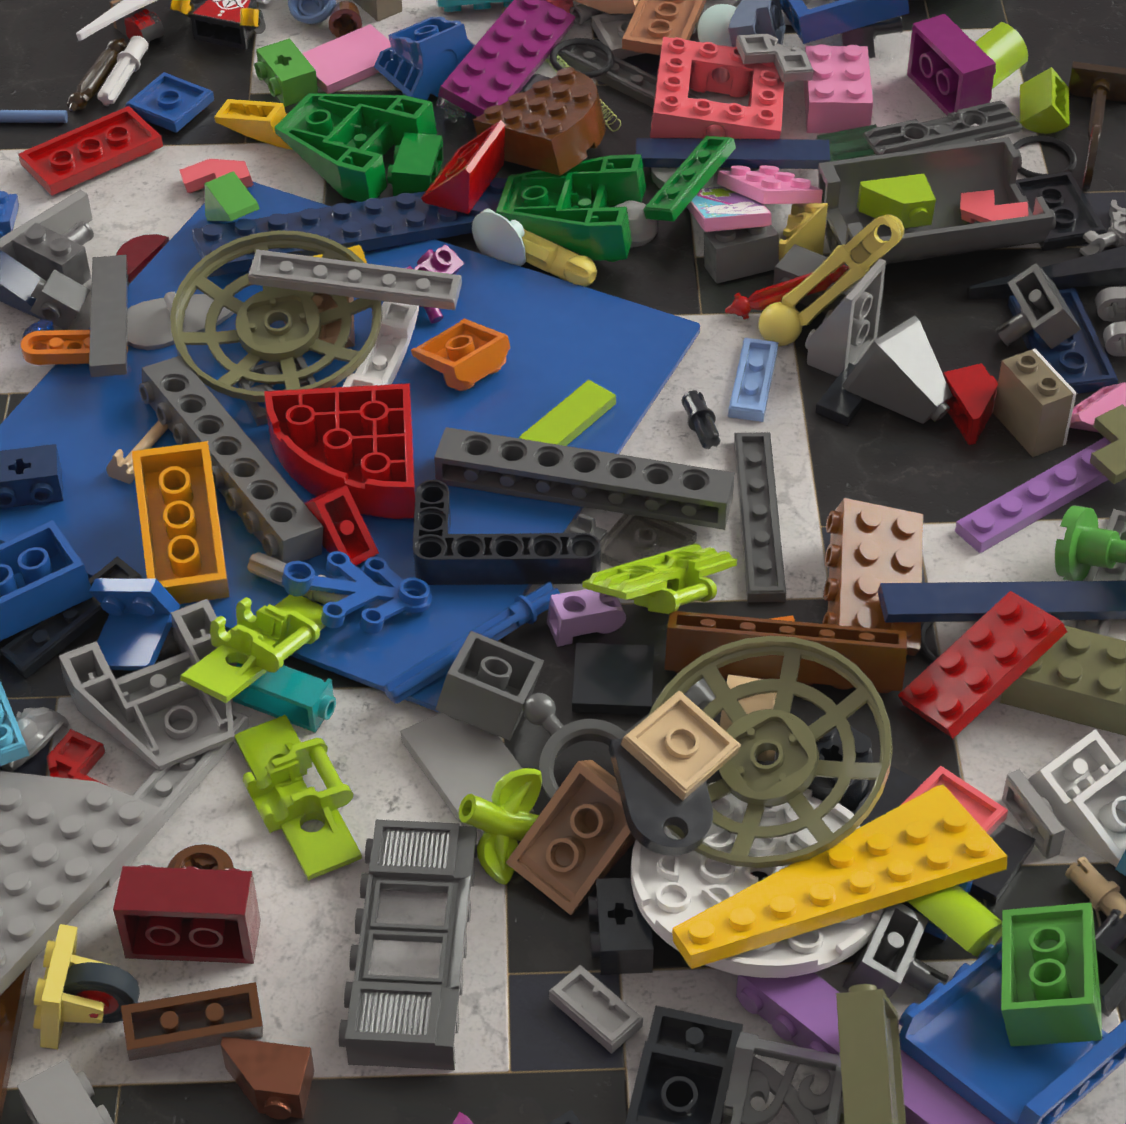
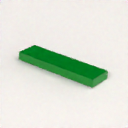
[643,136,736,221]

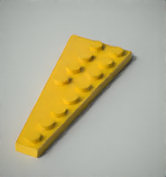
[672,784,1007,969]

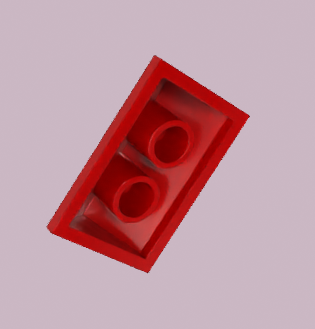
[421,120,505,214]

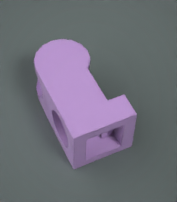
[547,589,626,647]

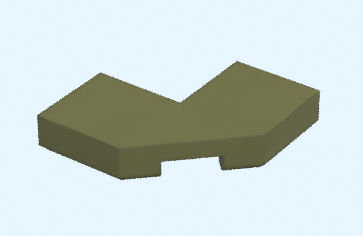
[1090,404,1126,484]

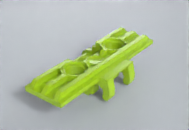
[582,544,737,614]
[180,595,326,703]
[234,715,362,881]

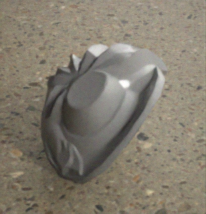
[1,707,69,772]

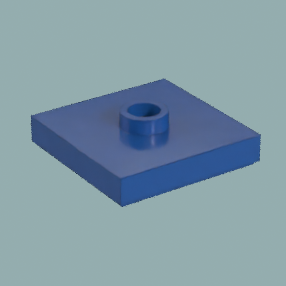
[125,72,214,133]

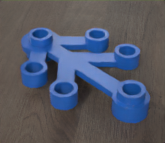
[282,551,432,634]

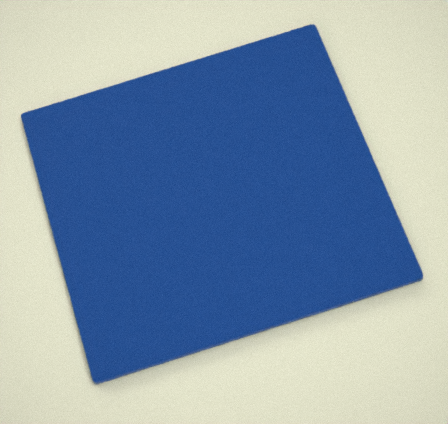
[0,182,700,713]

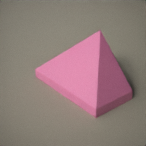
[1069,382,1126,432]

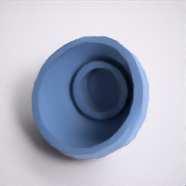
[288,0,336,24]

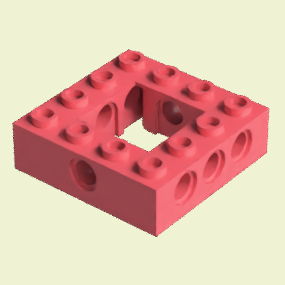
[650,37,784,139]

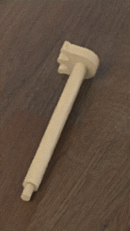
[106,420,168,484]

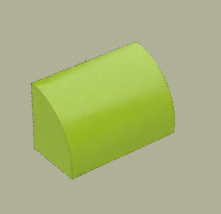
[975,22,1028,89]
[1020,67,1070,134]
[907,885,1002,958]

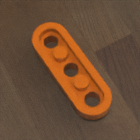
[20,330,128,365]

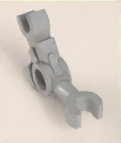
[1080,200,1126,256]

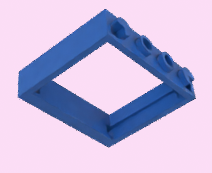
[780,0,909,44]

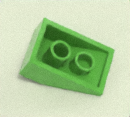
[1001,903,1102,1047]

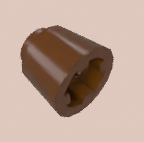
[328,1,362,38]

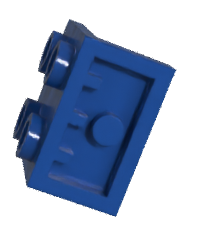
[89,579,181,670]

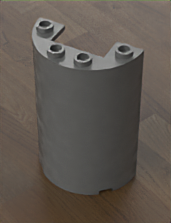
[818,137,1056,267]

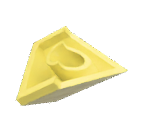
[779,203,828,261]

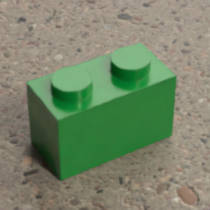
[387,132,444,196]

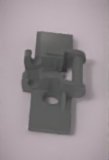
[864,100,1023,155]

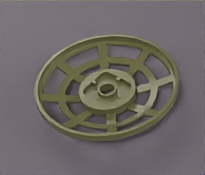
[170,230,382,402]
[649,636,893,868]

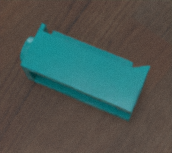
[232,663,336,733]

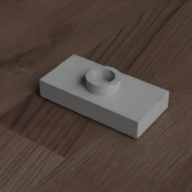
[1002,769,1066,859]
[549,965,643,1054]

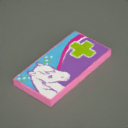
[687,187,772,232]

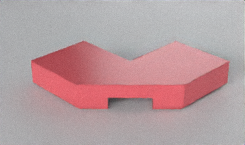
[179,159,254,193]
[960,190,1029,223]

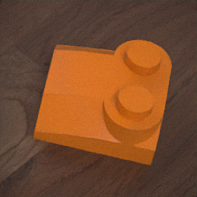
[411,318,510,391]

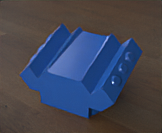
[374,17,475,100]

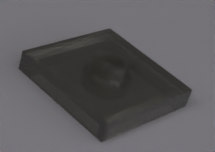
[600,514,697,567]

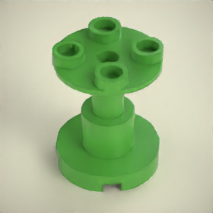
[1055,505,1126,581]

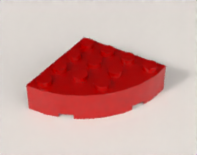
[264,383,415,519]

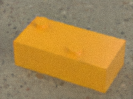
[132,441,230,604]

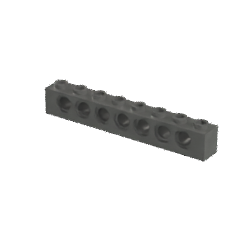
[139,356,323,563]
[434,427,735,530]

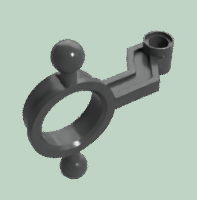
[523,678,716,846]

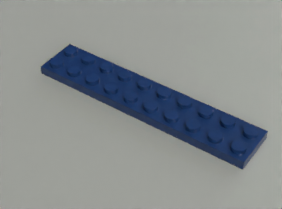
[192,178,507,277]

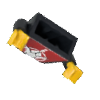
[170,0,266,50]

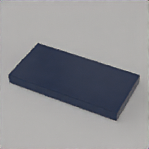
[1008,288,1118,394]

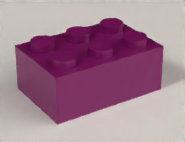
[907,14,996,115]

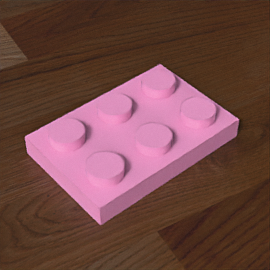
[717,165,823,204]

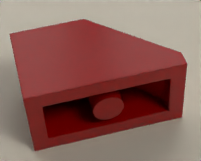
[943,363,998,445]
[304,485,379,566]

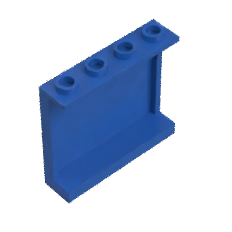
[899,941,1126,1124]

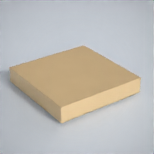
[621,690,741,801]

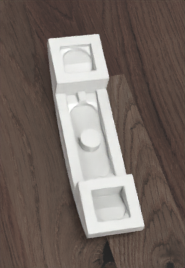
[343,301,419,387]

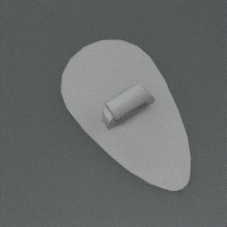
[127,292,234,350]

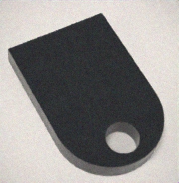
[608,738,713,856]

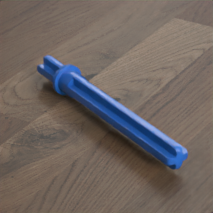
[384,582,560,704]

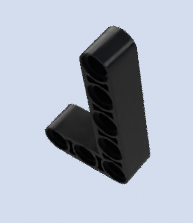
[413,480,601,585]

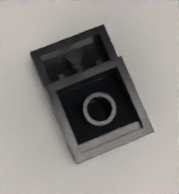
[625,1006,743,1124]

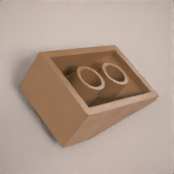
[506,760,636,915]

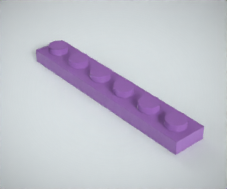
[955,438,1111,553]

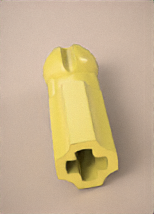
[522,229,597,287]

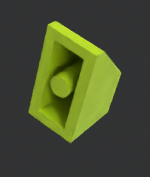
[857,173,936,228]

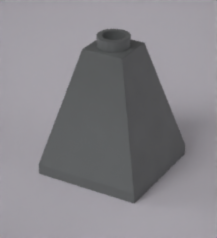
[842,315,952,424]

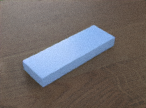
[728,338,779,422]

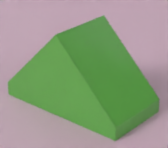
[204,171,260,221]

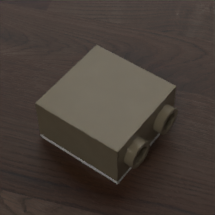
[993,349,1076,457]

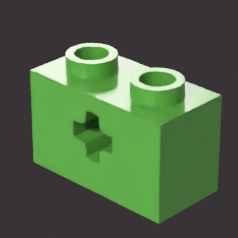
[254,38,318,107]

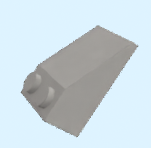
[805,259,886,377]

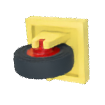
[33,924,140,1050]

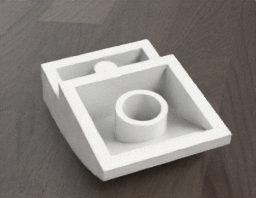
[1028,729,1126,867]

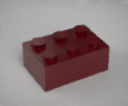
[113,865,261,964]

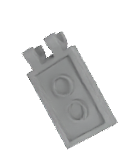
[400,713,534,836]

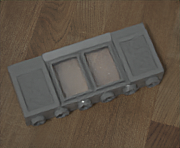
[339,819,478,1070]

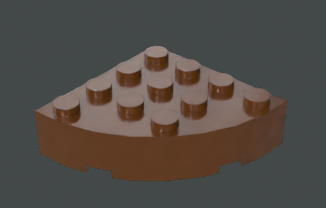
[473,67,606,176]

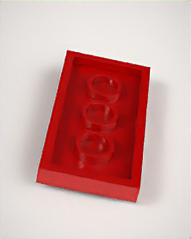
[18,106,163,196]
[898,591,1068,738]

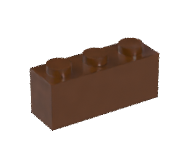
[121,982,263,1061]

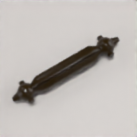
[67,38,127,112]

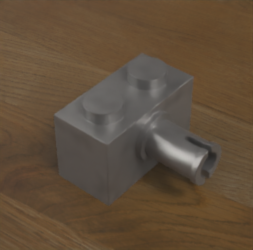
[12,221,94,285]

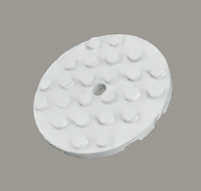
[631,782,885,978]

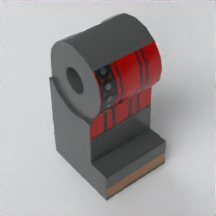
[109,0,164,43]

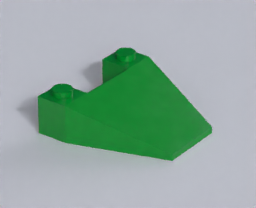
[274,93,437,202]
[496,154,646,262]

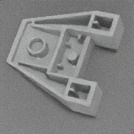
[59,599,235,771]

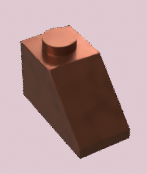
[220,1037,315,1119]

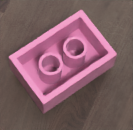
[803,44,873,134]

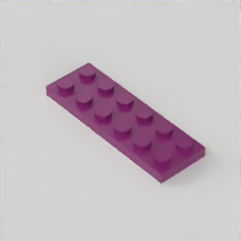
[438,0,576,117]

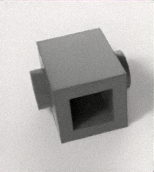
[30,269,90,330]

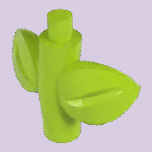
[458,768,542,885]

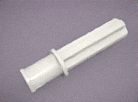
[97,36,149,106]

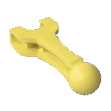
[758,214,904,346]

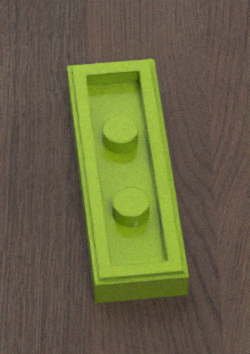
[519,379,616,446]

